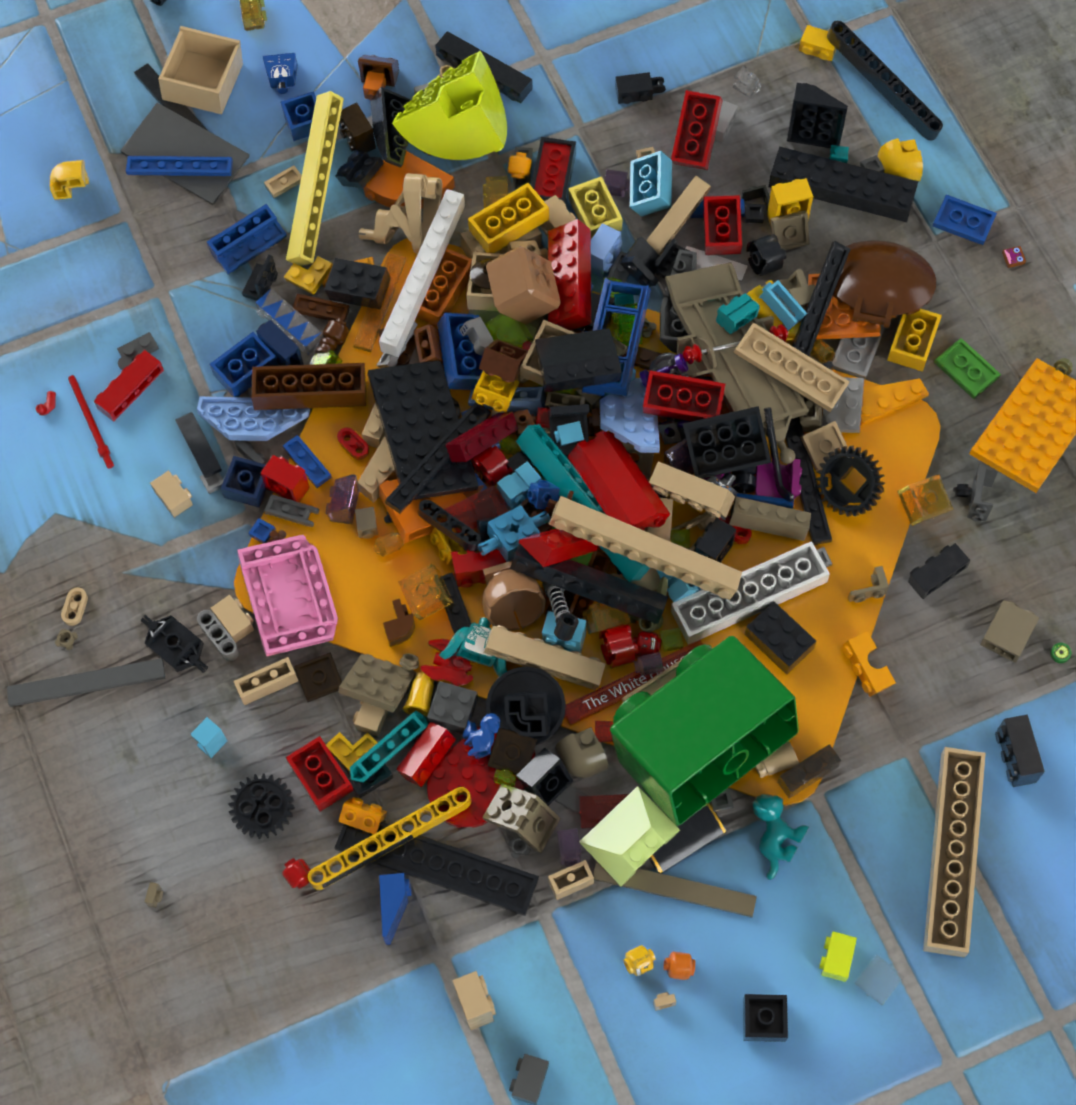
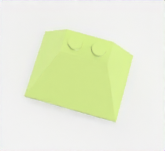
[579,786,680,887]

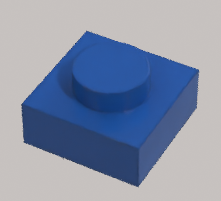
[248,518,276,544]

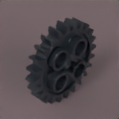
[228,773,295,839]

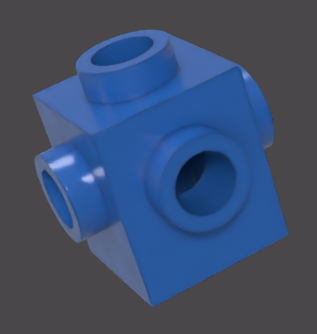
[528,480,560,509]

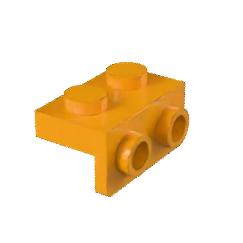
[339,797,387,834]

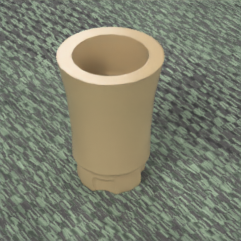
[755,741,800,778]

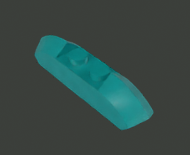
[350,711,429,782]

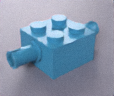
[478,505,550,562]

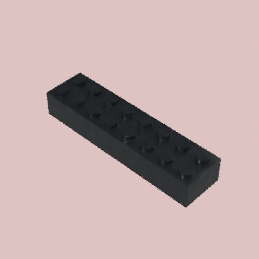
[768,146,919,222]

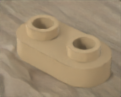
[61,587,88,626]

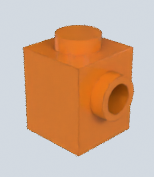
[363,71,386,100]

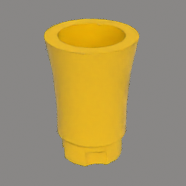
[403,672,434,717]

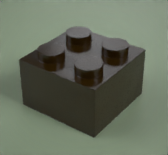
[339,103,376,152]

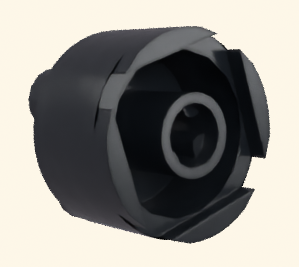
[746,234,786,276]

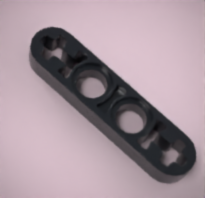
[418,500,481,551]

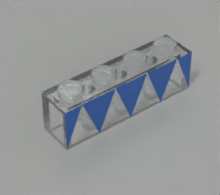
[255,289,323,355]

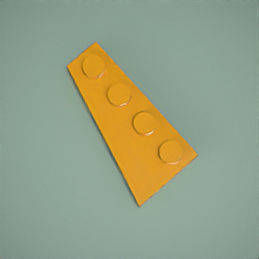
[861,378,929,425]

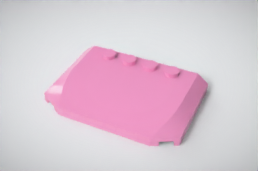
[237,535,338,657]

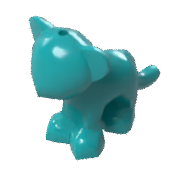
[752,794,809,880]

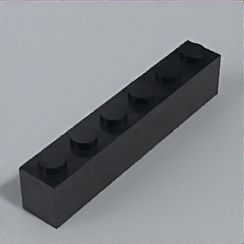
[435,31,533,103]

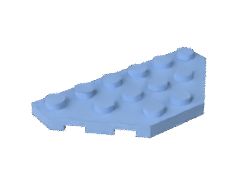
[600,378,660,453]
[197,396,310,441]

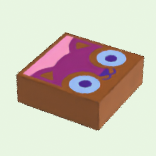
[1002,246,1026,268]

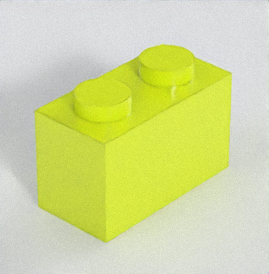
[819,931,857,982]

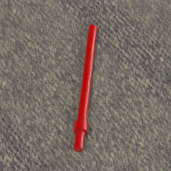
[68,375,114,469]

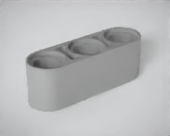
[197,610,239,661]

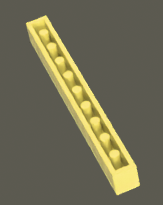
[286,91,344,266]

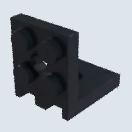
[548,404,589,455]

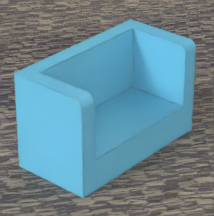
[191,717,227,758]

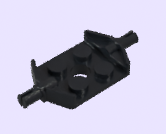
[141,615,208,673]

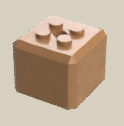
[486,246,560,325]

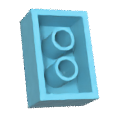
[630,151,672,217]

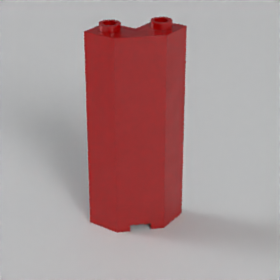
[568,431,670,530]

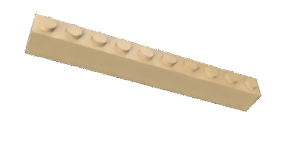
[549,496,742,600]

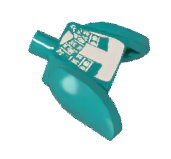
[439,617,507,677]

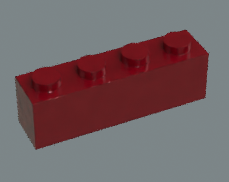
[445,412,519,462]

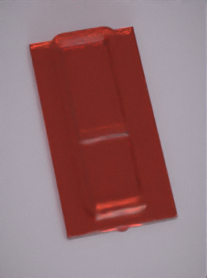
[444,485,509,533]
[579,794,629,829]

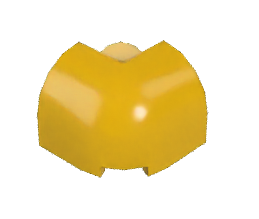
[878,138,923,181]
[50,160,89,200]

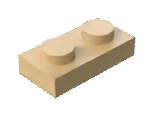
[264,165,302,198]

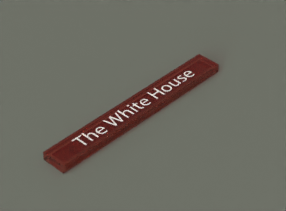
[565,640,703,726]

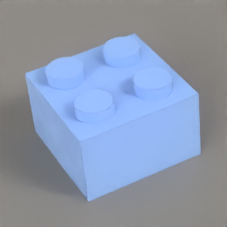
[591,223,622,278]

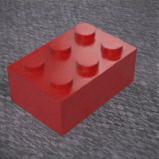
[703,195,742,255]
[286,736,354,812]

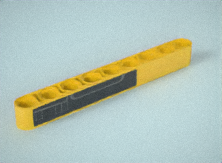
[308,787,471,890]

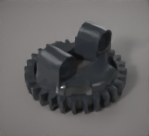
[816,446,885,516]

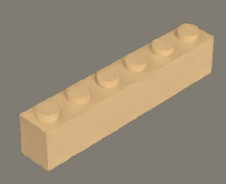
[483,626,605,690]

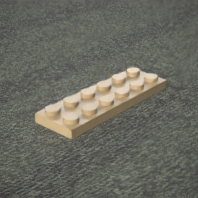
[734,323,850,412]

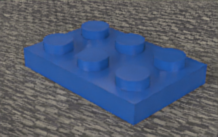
[933,195,997,245]

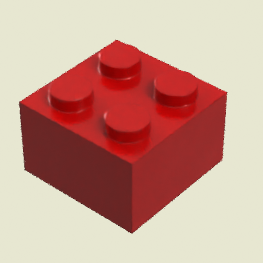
[261,455,310,503]

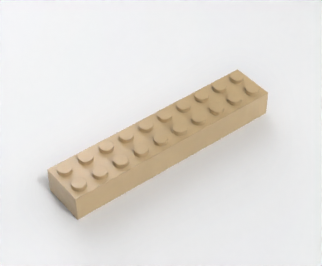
[923,747,986,958]

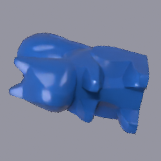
[463,713,500,759]

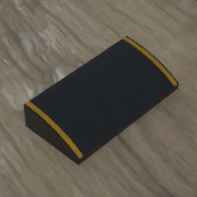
[649,802,727,874]

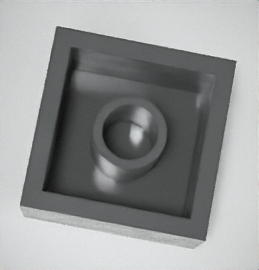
[427,681,478,734]

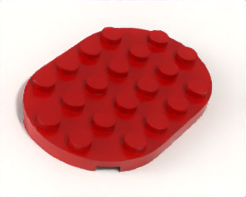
[427,726,536,828]

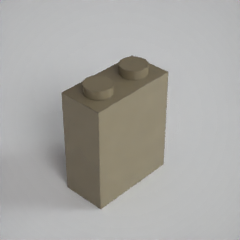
[980,600,1039,663]

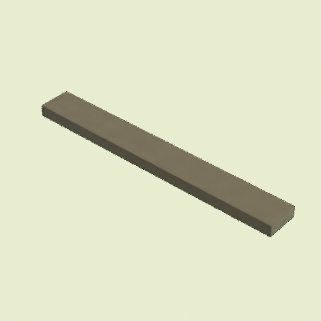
[593,861,757,917]

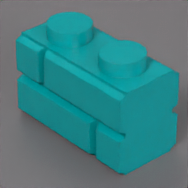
[716,293,760,334]

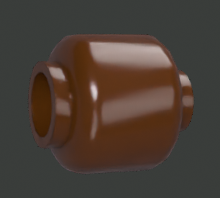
[322,319,349,346]

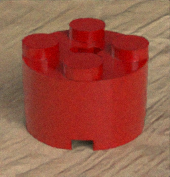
[471,446,513,487]
[599,624,639,669]

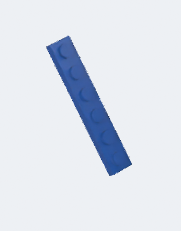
[126,156,233,176]

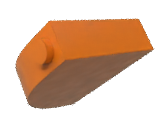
[364,150,455,209]
[379,479,475,543]

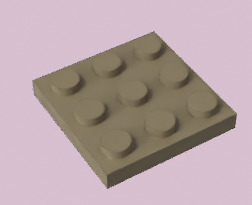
[338,654,416,712]

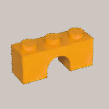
[842,631,896,697]

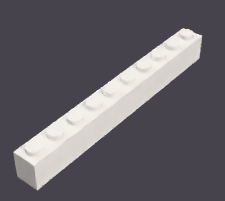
[379,189,465,357]

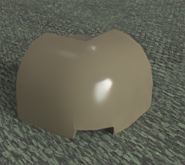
[774,269,815,309]
[555,727,608,779]

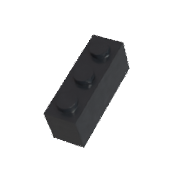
[908,543,971,599]

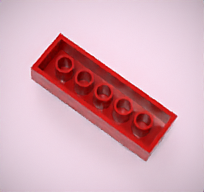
[548,219,591,331]

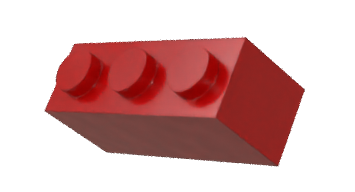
[396,722,456,787]

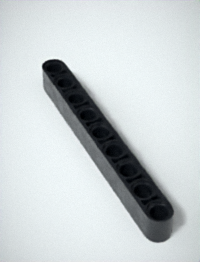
[827,21,943,140]

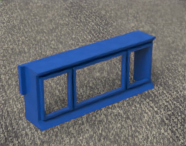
[582,278,651,396]

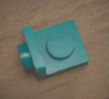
[829,145,849,163]

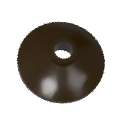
[470,259,494,289]

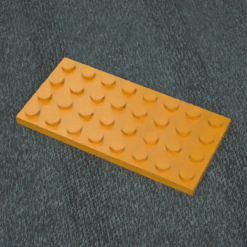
[969,358,1076,493]

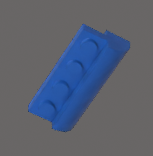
[207,204,287,275]

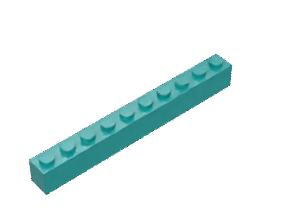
[516,424,650,582]

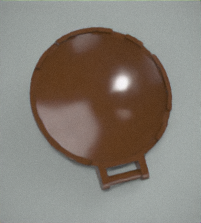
[833,240,936,328]

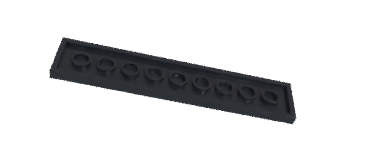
[334,822,539,916]

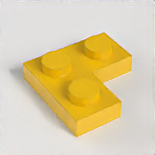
[284,256,333,295]
[326,732,378,772]

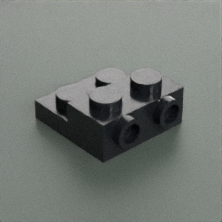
[335,151,384,188]

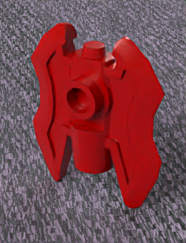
[420,639,476,686]

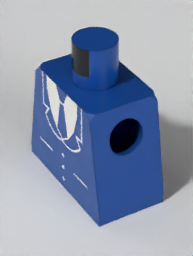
[263,53,298,94]

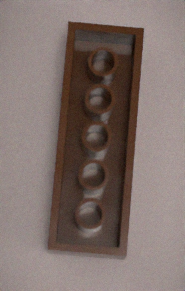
[252,363,366,410]

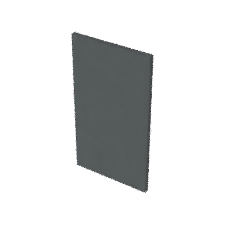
[120,103,250,205]

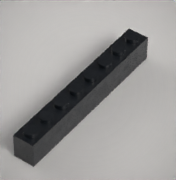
[510,543,668,625]

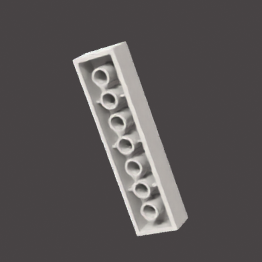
[671,541,830,645]

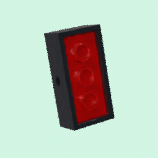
[531,137,576,205]

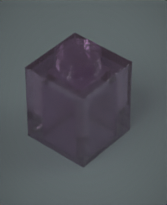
[604,170,630,197]

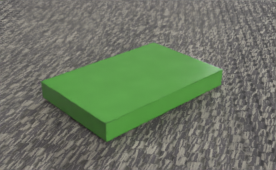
[934,338,1001,399]

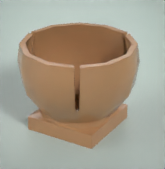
[482,561,546,631]

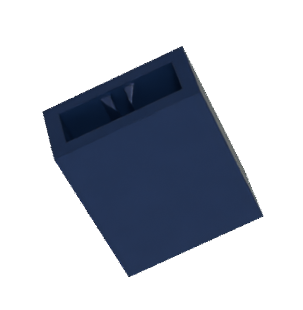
[256,320,304,366]

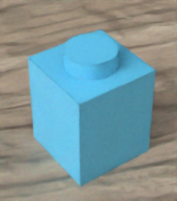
[554,421,584,446]

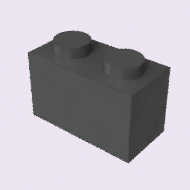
[509,1054,549,1105]

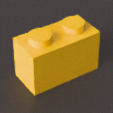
[799,25,836,61]

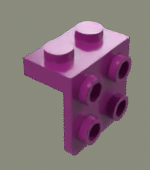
[755,459,802,499]

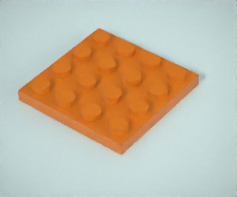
[807,274,881,340]

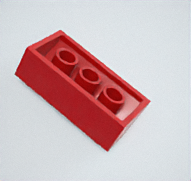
[519,528,599,567]

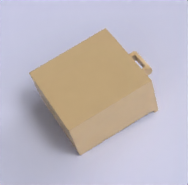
[158,26,243,115]

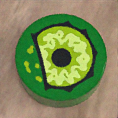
[1050,643,1072,663]

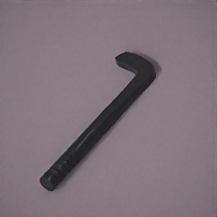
[764,407,794,502]

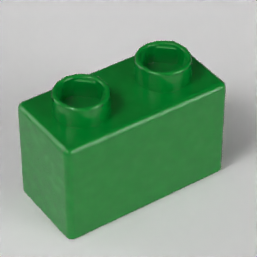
[610,636,799,826]

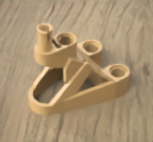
[359,173,443,254]

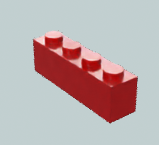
[94,350,164,422]

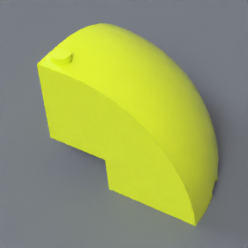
[392,51,507,160]

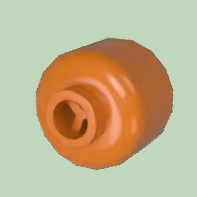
[664,951,695,980]

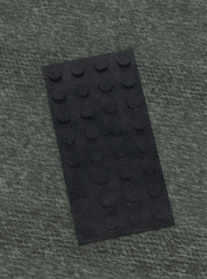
[368,361,479,500]

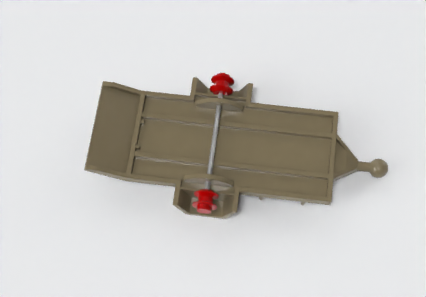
[665,262,809,464]

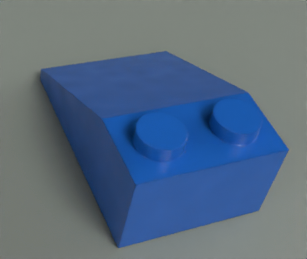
[379,873,412,945]

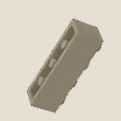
[729,497,811,541]

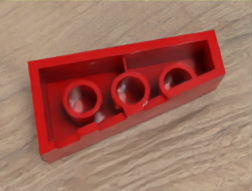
[451,549,513,588]

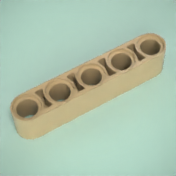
[646,176,711,255]

